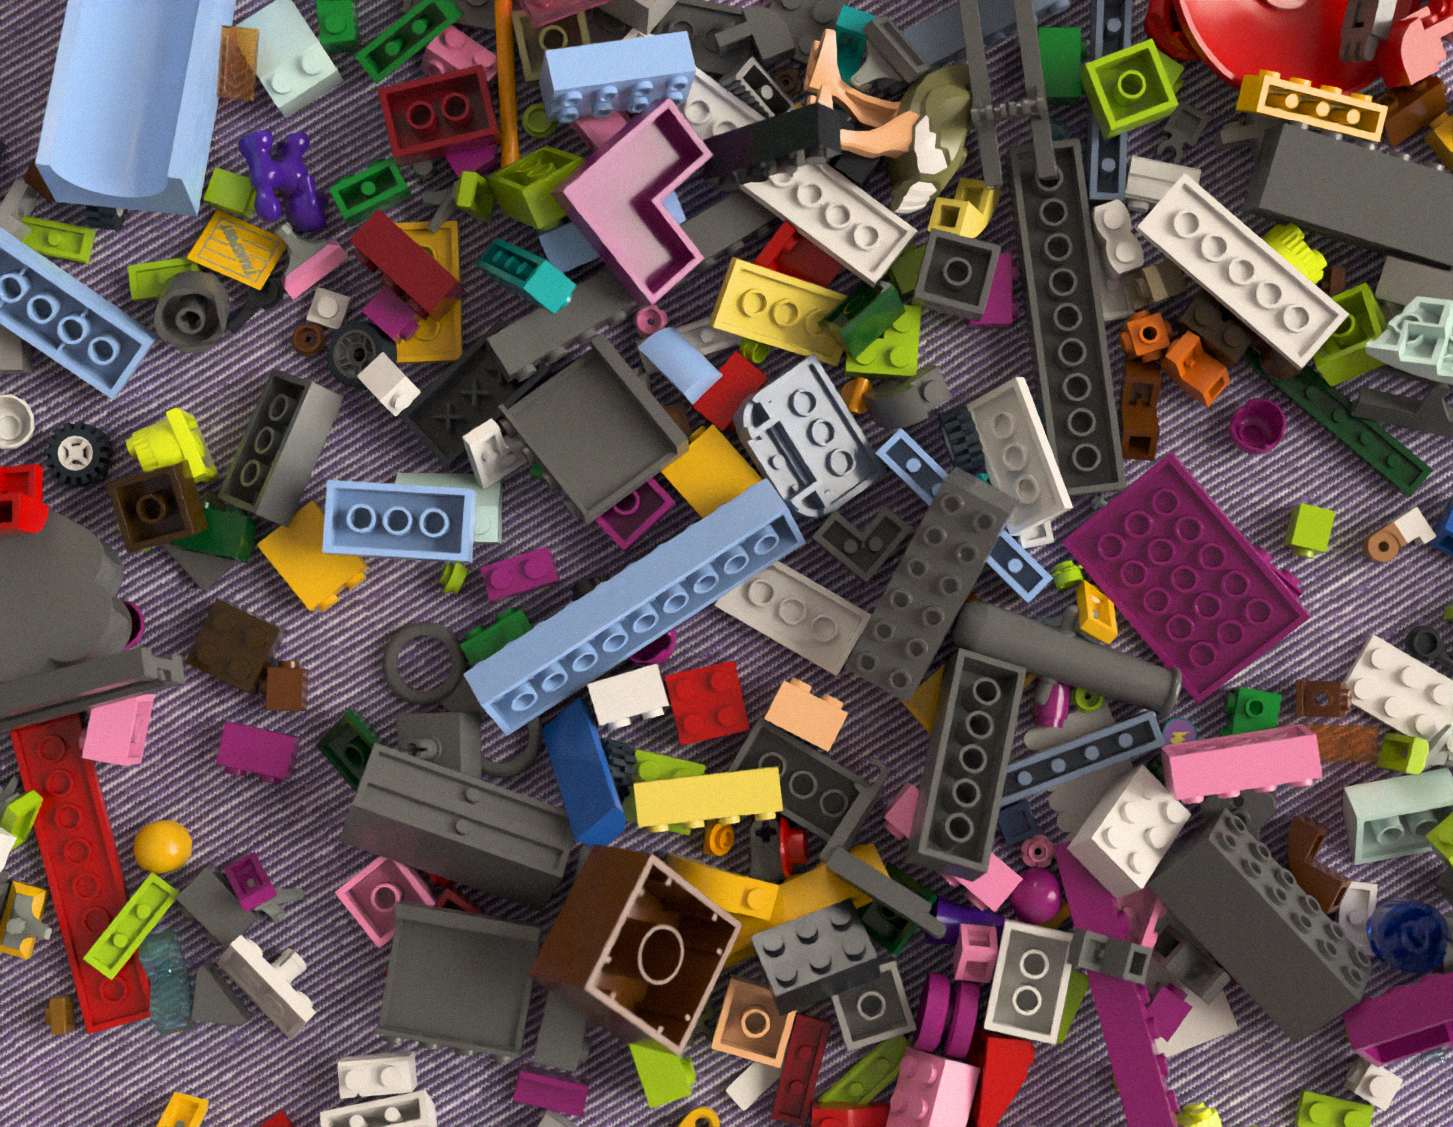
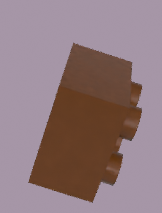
[528,844,743,1057]

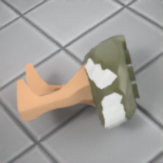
[803,29,973,214]

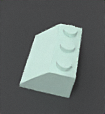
[395,473,503,545]
[1343,768,1453,865]

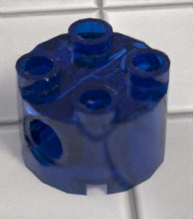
[1366,898,1450,974]

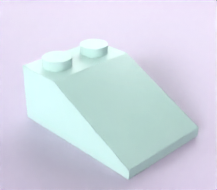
[231,0,344,118]

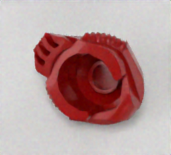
[1143,0,1200,62]

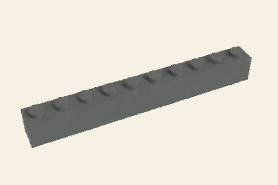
[485,190,782,382]

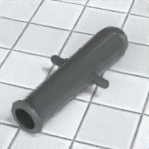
[951,601,1182,719]

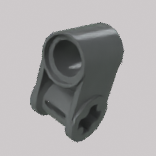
[749,817,786,881]

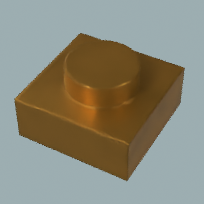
[45,994,75,1035]

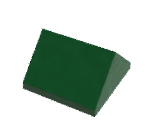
[817,280,906,359]
[316,709,391,792]
[856,862,938,956]

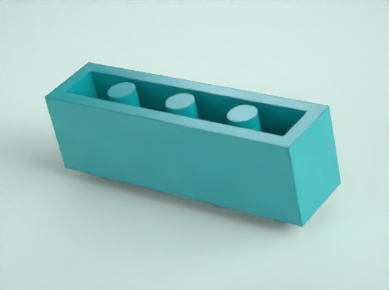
[475,237,577,314]

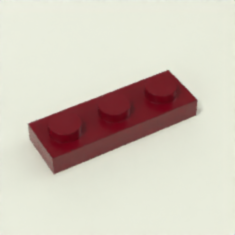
[770,1012,832,1127]

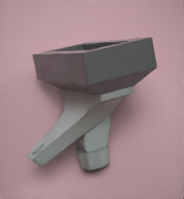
[850,15,932,92]

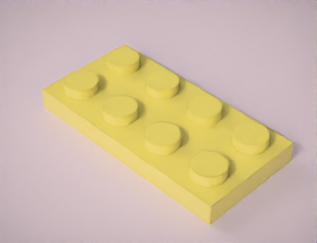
[709,257,848,366]

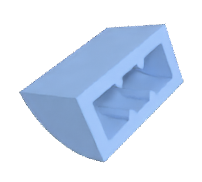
[638,327,723,405]

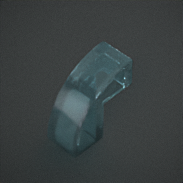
[139,929,196,1036]

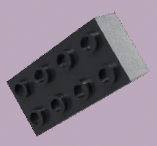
[398,318,553,470]

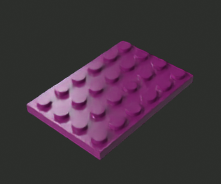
[1061,451,1311,704]

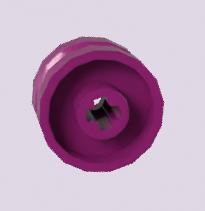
[913,971,980,1060]

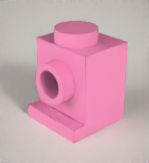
[952,923,999,983]

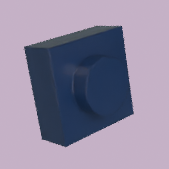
[997,800,1040,846]

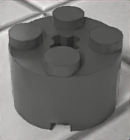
[154,271,230,353]

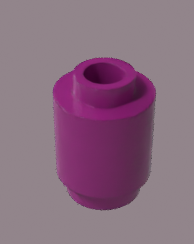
[1032,682,1071,728]

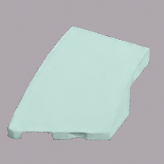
[1365,296,1453,385]

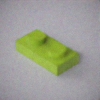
[127,257,202,302]
[1294,1089,1374,1127]

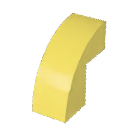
[927,177,1001,238]

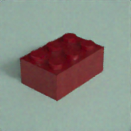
[377,64,502,167]
[349,209,466,323]

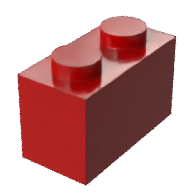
[690,351,768,435]

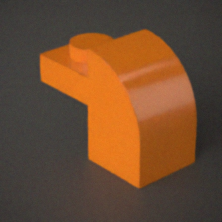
[1160,330,1231,408]

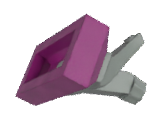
[223,851,305,924]

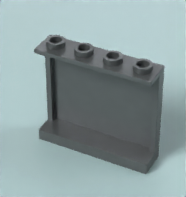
[498,333,689,526]
[374,900,543,1063]

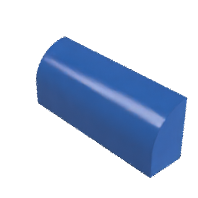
[541,696,626,847]

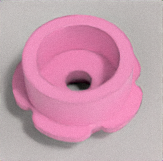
[633,305,668,338]
[1021,834,1055,869]

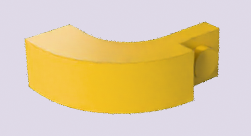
[664,852,779,921]

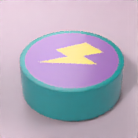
[1161,717,1197,746]

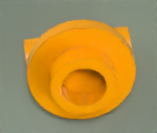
[840,377,873,415]
[702,819,734,856]

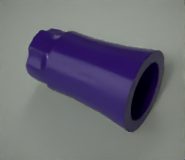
[925,895,1007,949]

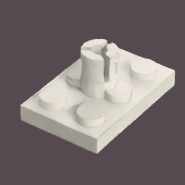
[217,935,316,1040]

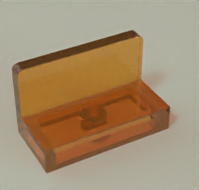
[216,25,260,101]

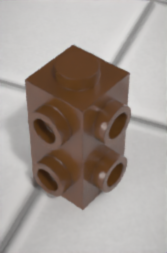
[1372,75,1449,148]

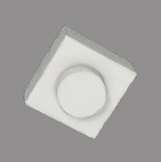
[306,287,353,331]

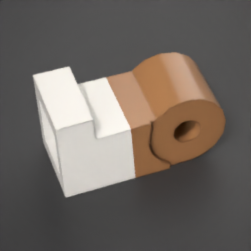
[1362,507,1437,563]

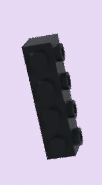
[703,102,841,191]

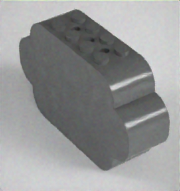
[0,509,132,685]

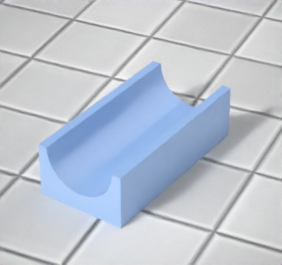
[35,0,236,216]

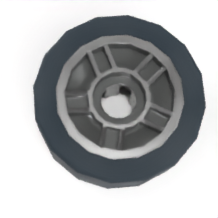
[326,321,398,390]

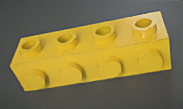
[1236,69,1388,142]

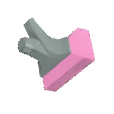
[275,222,349,300]

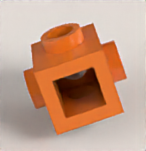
[1119,310,1173,364]

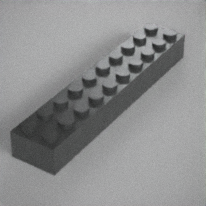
[1005,138,1127,498]

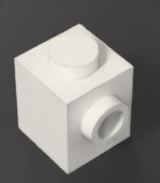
[357,352,421,417]
[1344,1056,1403,1111]

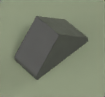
[191,961,253,1026]

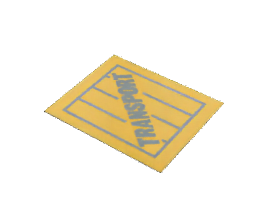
[186,210,286,290]

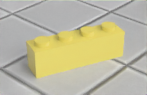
[634,766,783,833]

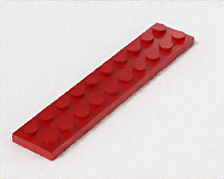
[9,712,160,1034]

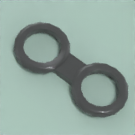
[382,621,543,778]

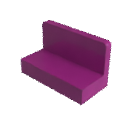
[513,1064,590,1117]

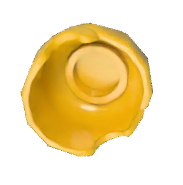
[133,819,192,874]

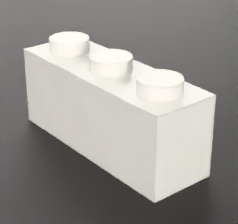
[320,1090,437,1127]

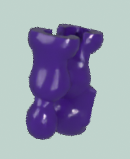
[238,130,329,232]

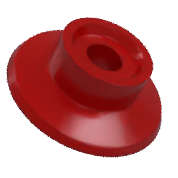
[780,814,809,879]

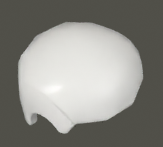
[0,394,35,450]

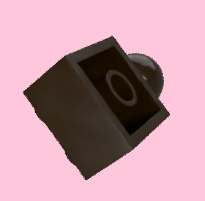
[1172,286,1304,380]

